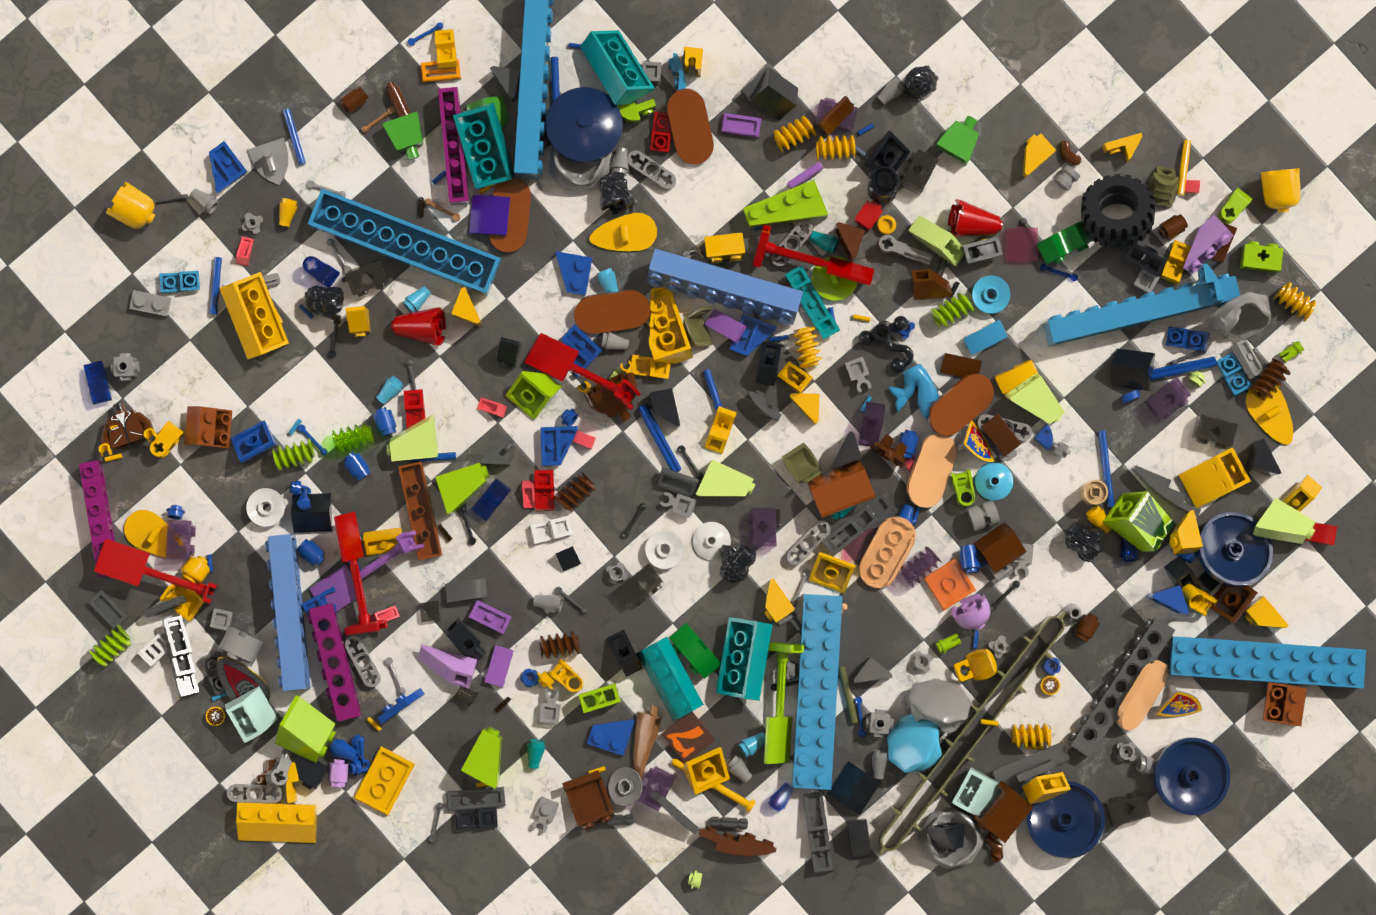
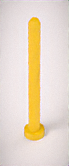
[672,759,756,813]

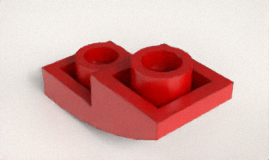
[650,111,672,152]

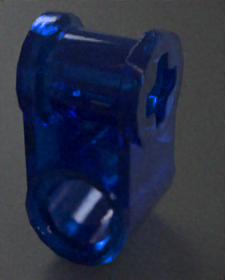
[303,256,340,288]

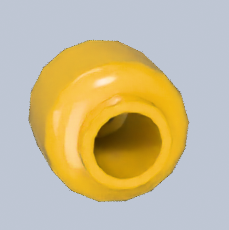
[181,556,210,584]

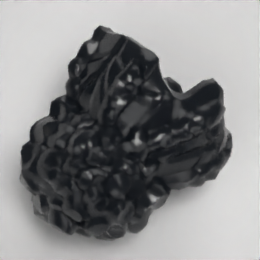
[904,65,939,100]
[868,165,900,205]
[599,172,634,215]
[305,285,344,320]
[1065,522,1105,562]
[720,544,756,583]

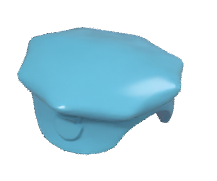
[887,713,942,773]

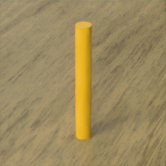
[1177,140,1191,196]

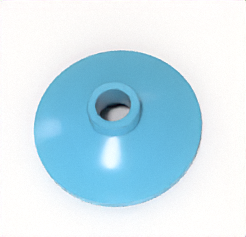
[972,275,1010,314]
[975,462,1013,501]

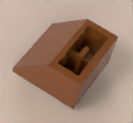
[184,406,232,448]
[1262,682,1307,727]

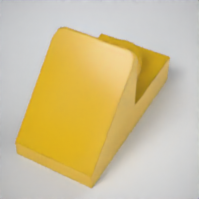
[1102,133,1142,162]

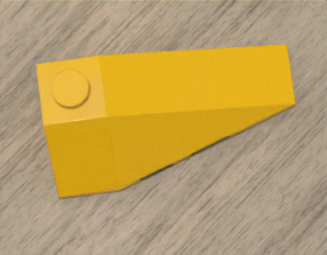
[649,287,693,364]

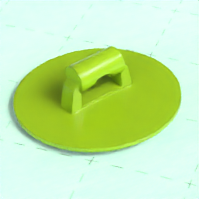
[812,256,857,301]

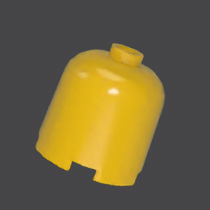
[1261,168,1301,213]
[106,181,155,229]

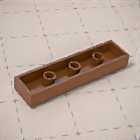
[398,461,443,561]

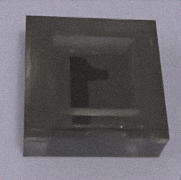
[419,601,441,622]

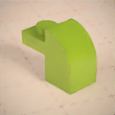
[617,99,656,123]

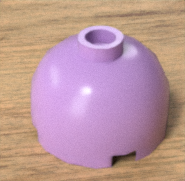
[951,594,991,630]

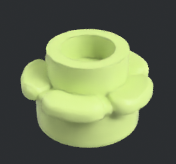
[1187,371,1206,388]
[688,870,702,889]

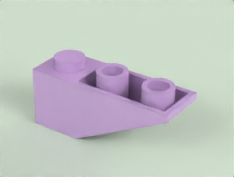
[1183,215,1234,275]
[418,644,477,688]

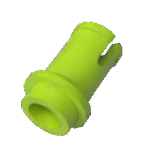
[1278,341,1304,363]
[935,633,961,654]

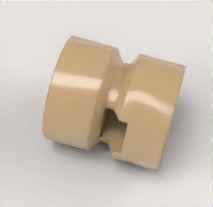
[1080,480,1108,506]

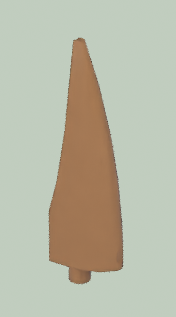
[633,705,662,780]

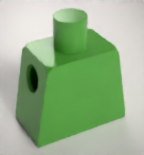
[382,112,424,160]
[935,115,979,165]

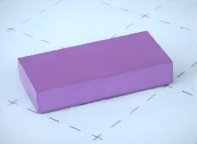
[721,113,761,138]
[787,162,823,189]
[705,308,746,343]
[485,645,514,687]

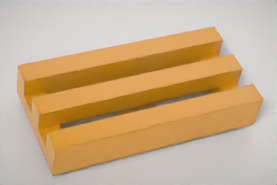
[421,59,461,83]

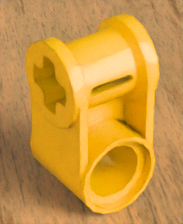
[150,421,185,458]
[1181,584,1217,616]
[548,658,584,692]

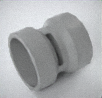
[1054,165,1080,192]

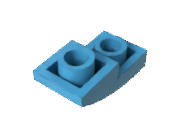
[668,53,686,90]
[1198,264,1225,303]
[159,271,200,293]
[963,319,1008,355]
[1216,352,1252,397]

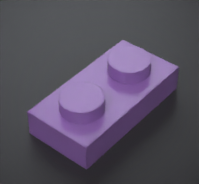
[469,600,512,634]

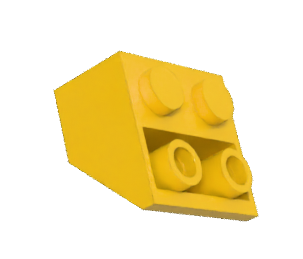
[704,233,745,264]

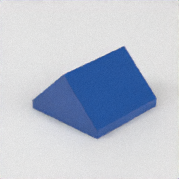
[231,420,279,464]
[1146,585,1189,615]

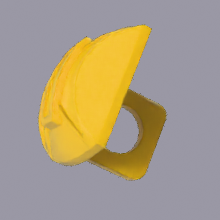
[159,584,204,622]
[954,649,997,682]

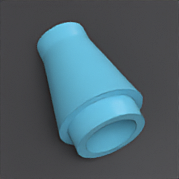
[597,268,619,293]
[402,286,431,313]
[376,376,404,404]
[738,732,765,757]

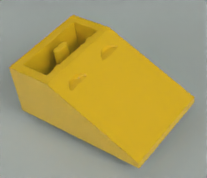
[1178,447,1251,508]

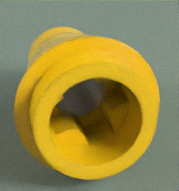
[279,198,298,227]
[1086,505,1112,534]

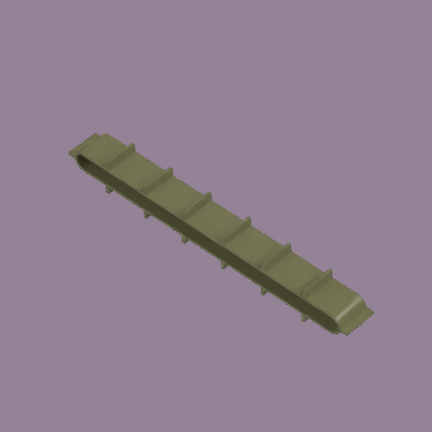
[877,611,1066,856]

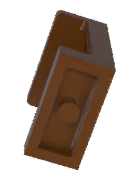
[562,770,615,831]
[973,781,1034,843]

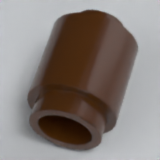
[340,86,369,113]
[1158,214,1188,240]
[1074,613,1100,642]

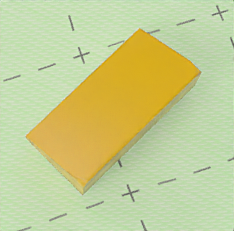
[363,528,402,556]

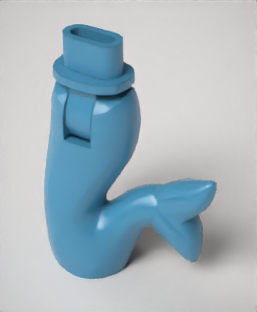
[889,364,939,423]

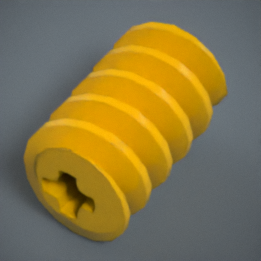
[773,116,817,153]
[816,135,855,160]
[1273,282,1316,322]
[793,327,822,368]
[1011,723,1051,748]

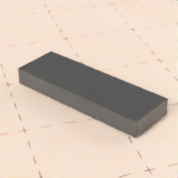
[446,786,506,811]
[650,791,699,834]

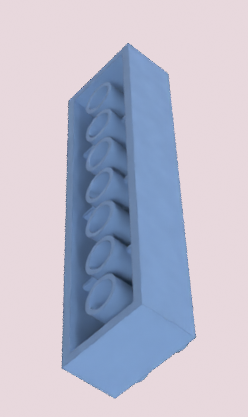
[647,249,803,325]
[265,534,311,691]

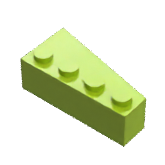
[743,180,828,229]

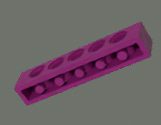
[438,87,470,206]
[79,460,116,578]
[307,602,362,722]

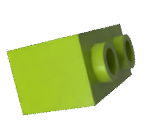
[1239,241,1284,273]
[578,683,621,713]

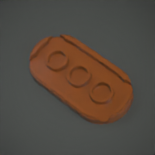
[667,88,714,164]
[489,177,531,253]
[574,290,650,334]
[928,374,994,436]

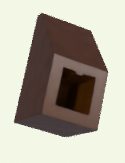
[911,269,952,300]

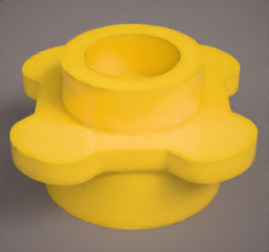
[537,671,555,689]

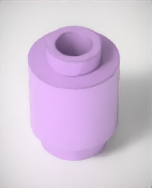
[328,759,349,787]

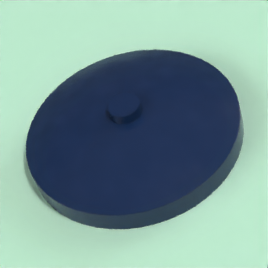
[546,87,623,163]
[1197,512,1273,587]
[1154,737,1230,815]
[1027,781,1105,859]

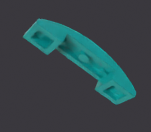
[785,265,840,340]

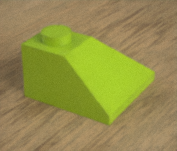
[505,371,562,420]

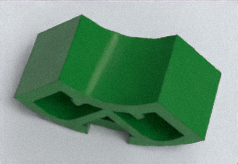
[1036,221,1092,264]
[669,623,721,679]

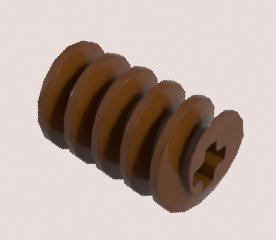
[1250,358,1291,401]
[554,471,596,512]
[539,631,580,659]

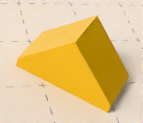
[777,361,813,393]
[789,393,820,425]

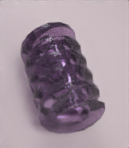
[901,546,942,588]

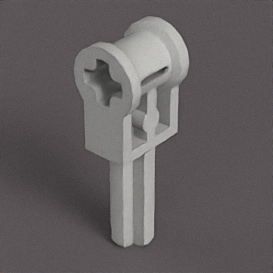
[878,235,933,265]
[266,748,293,787]

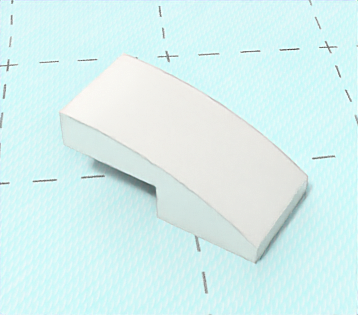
[529,516,573,544]

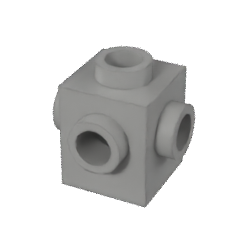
[111,353,140,381]
[865,709,894,737]

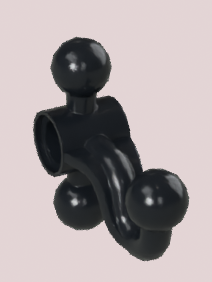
[858,316,914,373]

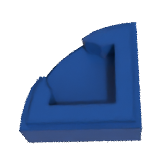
[1033,424,1053,451]

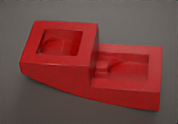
[404,389,426,428]
[534,470,555,512]
[1305,522,1337,545]

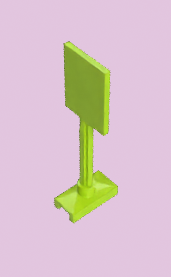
[764,642,804,764]

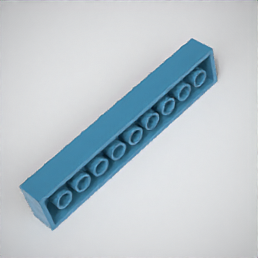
[514,0,554,179]
[308,189,502,296]
[1044,274,1240,347]
[792,594,843,790]
[1168,636,1366,688]

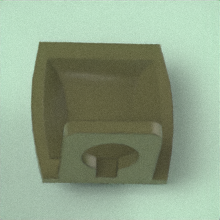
[1148,166,1179,208]
[683,307,713,347]
[782,442,821,484]

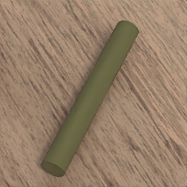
[838,666,858,724]

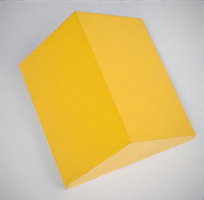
[451,287,483,327]
[808,552,856,594]
[682,747,730,795]

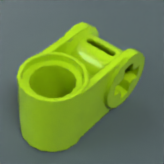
[1218,187,1252,225]
[950,469,975,507]

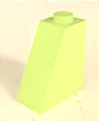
[908,215,964,266]
[1005,373,1065,424]
[386,415,438,461]
[696,460,755,497]
[1253,498,1315,544]

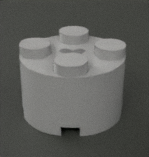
[218,626,263,667]

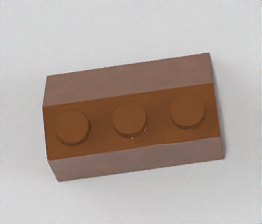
[807,461,876,518]

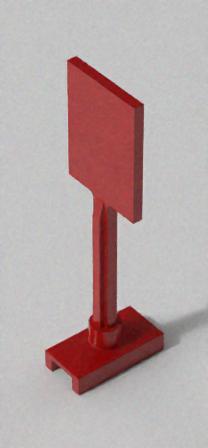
[752,224,874,286]
[524,333,641,410]
[334,511,388,635]
[94,538,219,603]

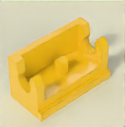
[684,47,703,76]

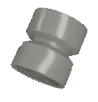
[966,500,1000,532]

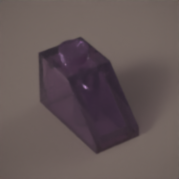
[858,401,885,447]

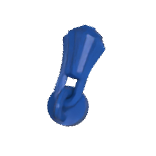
[289,480,311,510]
[348,735,370,775]

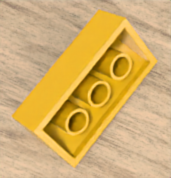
[219,272,289,359]
[236,802,317,843]

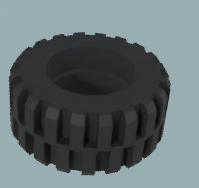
[1081,174,1155,249]

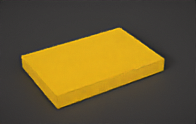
[354,746,415,816]

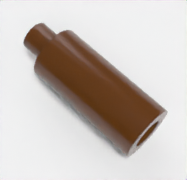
[386,81,411,118]

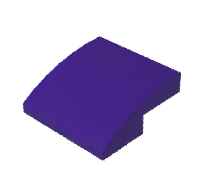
[469,195,510,236]

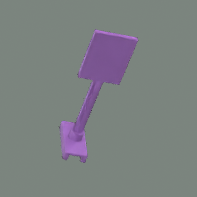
[310,531,424,612]

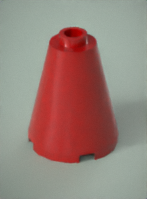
[948,199,1003,237]
[391,307,446,346]

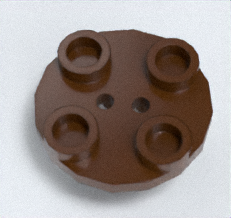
[870,434,908,468]

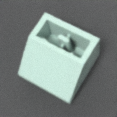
[225,686,278,743]
[952,767,1002,818]

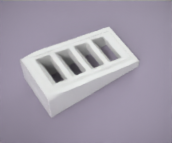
[138,629,168,667]

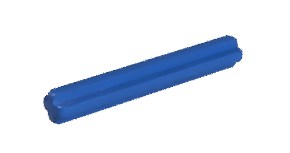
[1151,357,1217,380]
[638,404,681,472]

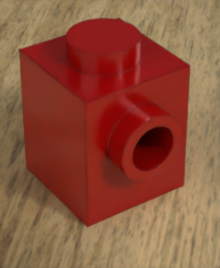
[853,200,883,232]

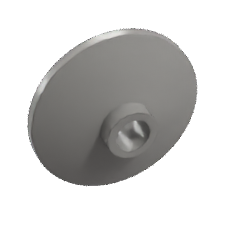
[608,767,643,806]

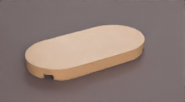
[906,433,957,508]
[859,517,916,588]
[1117,660,1169,731]

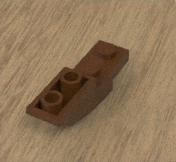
[699,825,777,856]

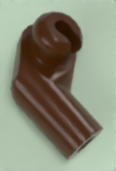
[1061,141,1081,166]
[256,759,276,785]
[984,834,1003,863]

